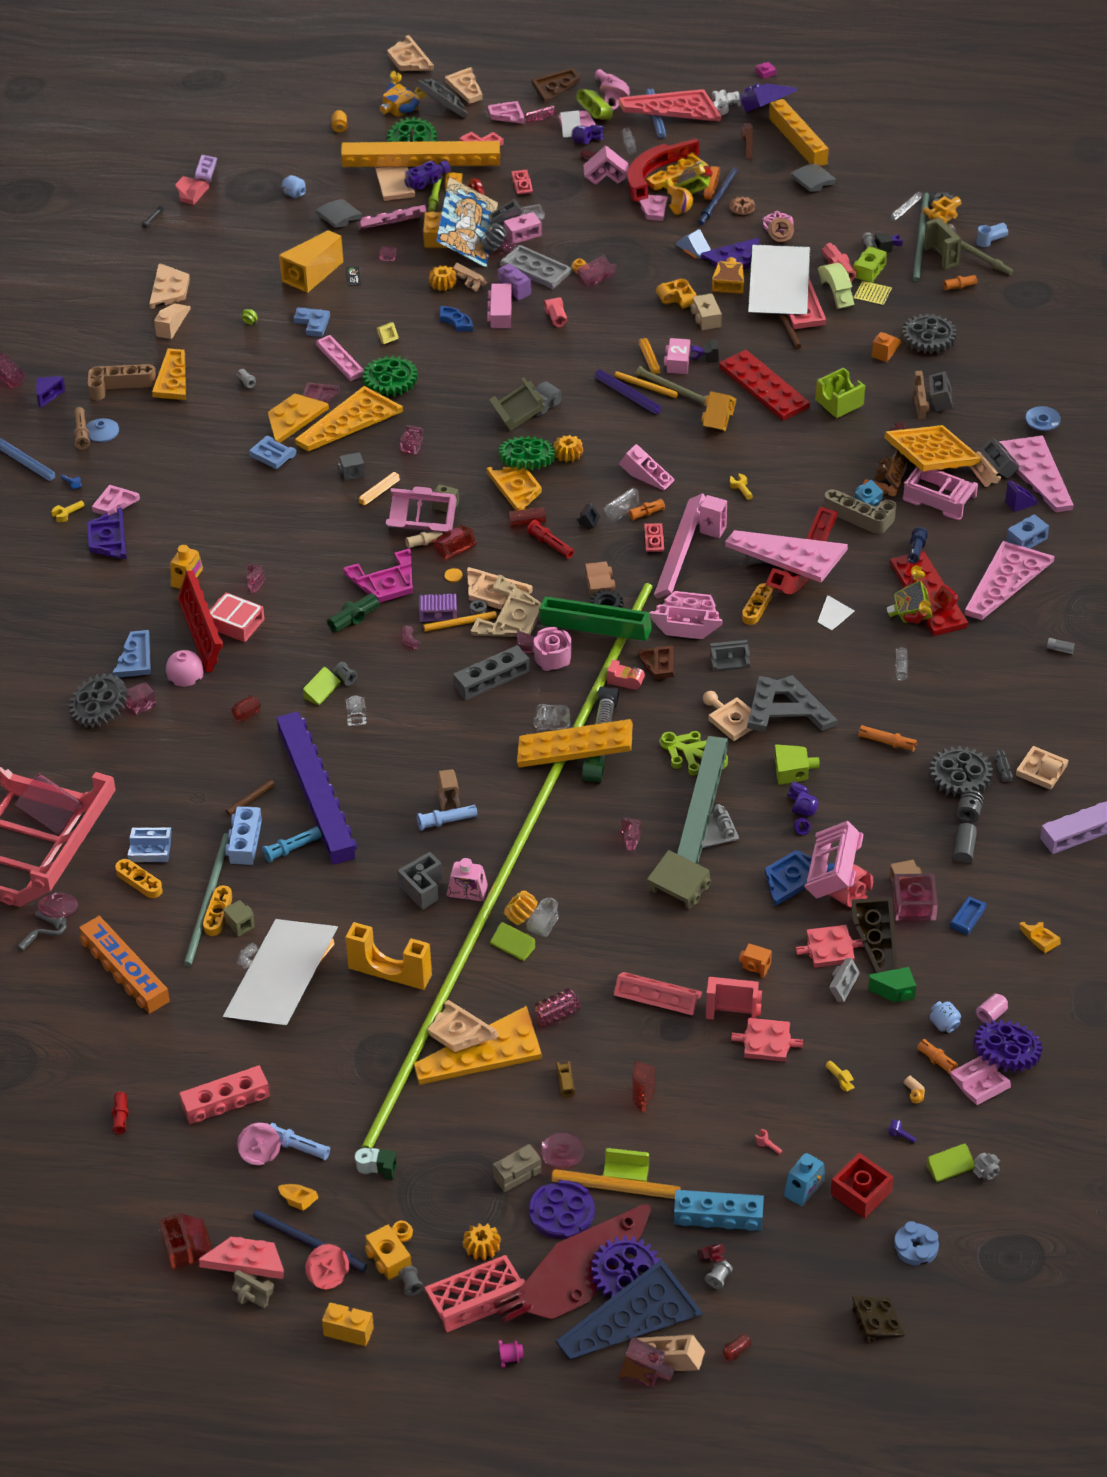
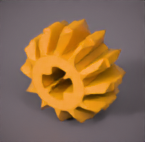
[429,265,457,292]
[553,435,583,463]
[504,890,538,925]
[463,1223,501,1261]

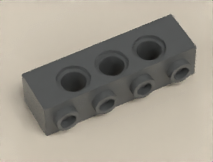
[453,645,530,701]

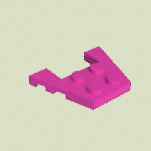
[343,548,413,603]

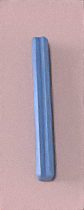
[646,88,666,138]
[0,438,55,481]

